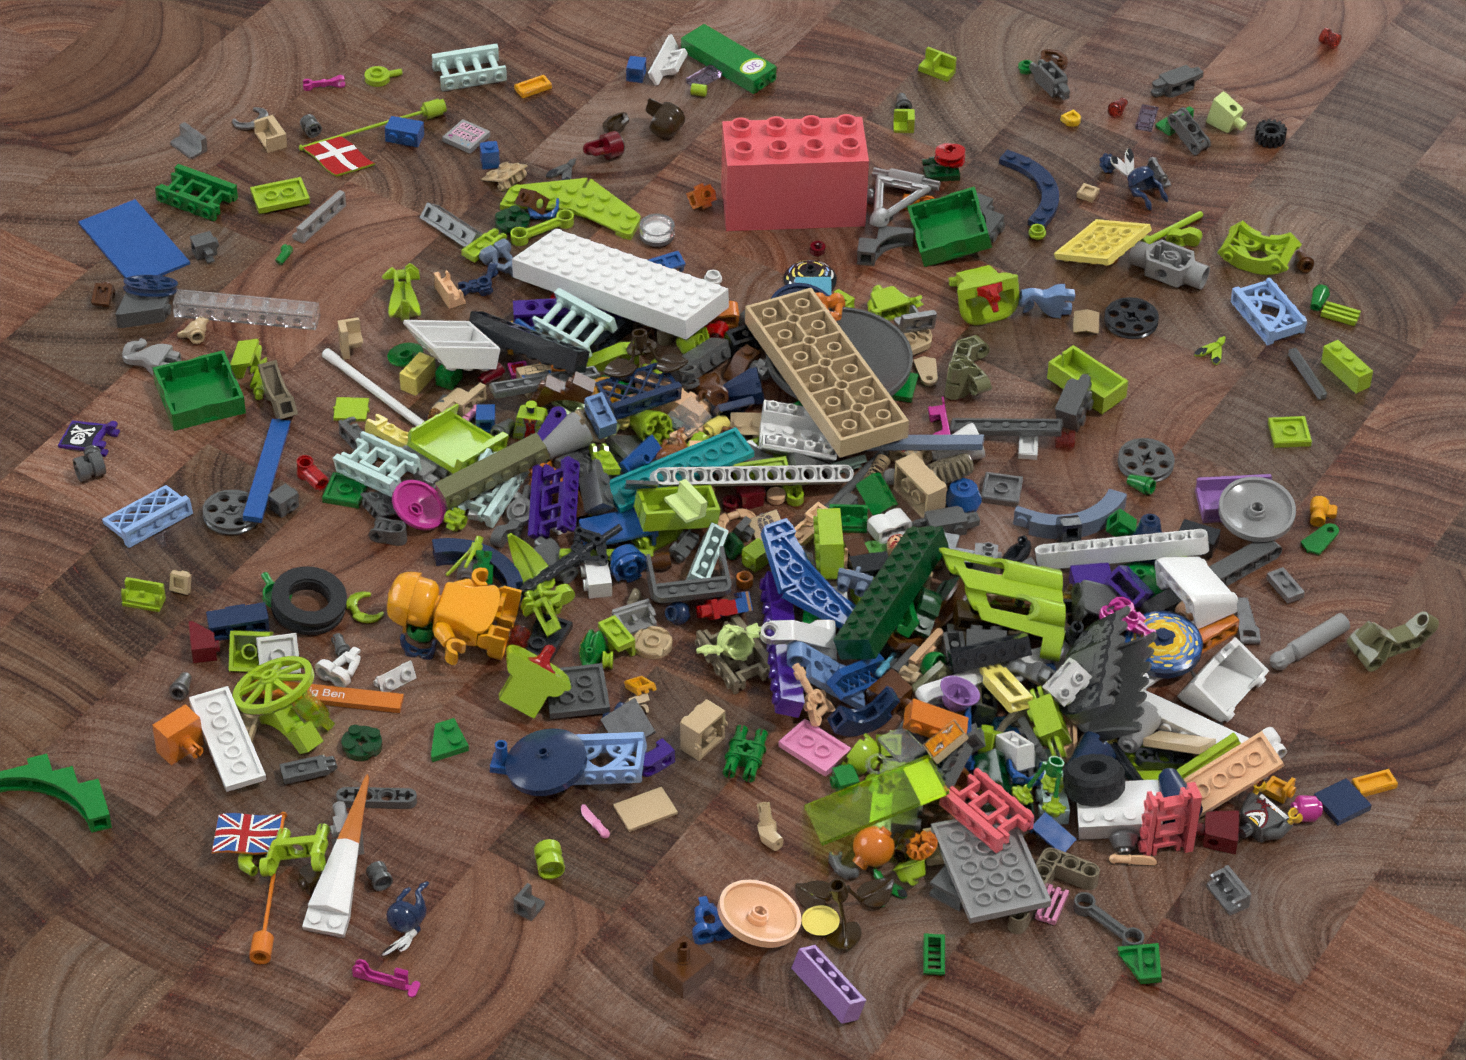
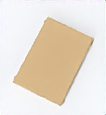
[613,787,678,832]

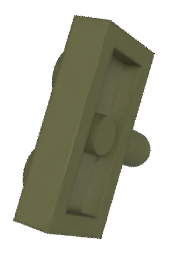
[912,661,953,692]

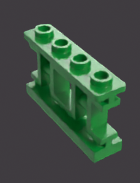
[155,164,238,221]

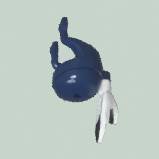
[1110,148,1168,211]
[382,881,429,956]

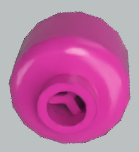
[1290,795,1323,822]

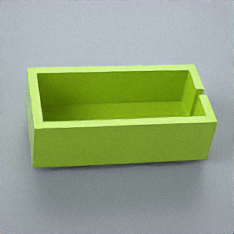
[1047,345,1128,414]
[634,484,721,532]
[813,508,844,579]

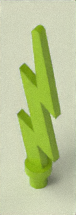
[250,345,267,400]

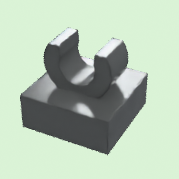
[732,516,755,542]

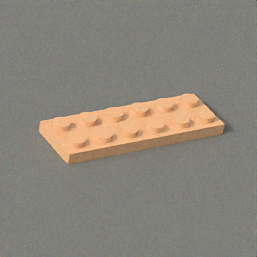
[1184,731,1285,818]

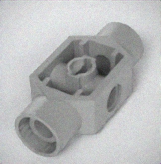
[1128,240,1210,290]

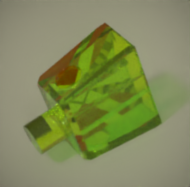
[291,690,335,732]

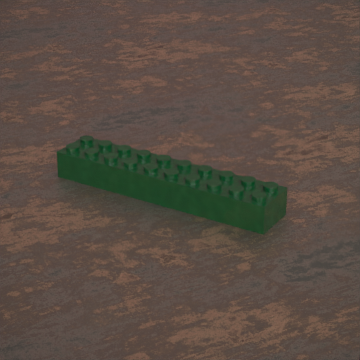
[833,526,949,660]

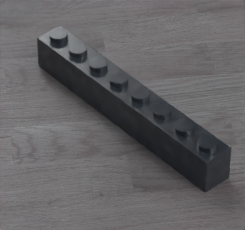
[469,311,590,375]

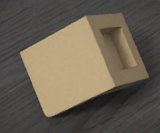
[1073,309,1099,334]

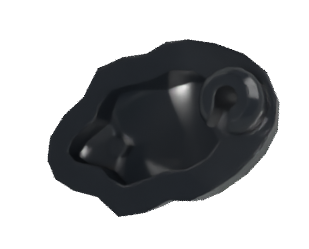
[1002,535,1032,570]

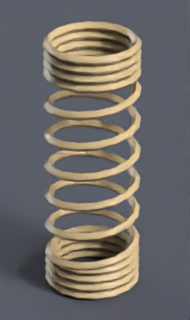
[861,454,890,481]

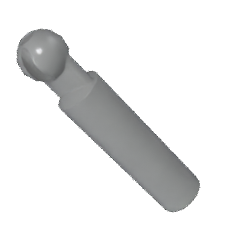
[1270,613,1350,671]

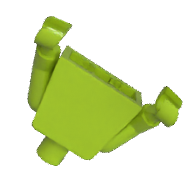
[867,285,924,321]

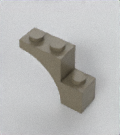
[258,360,298,419]

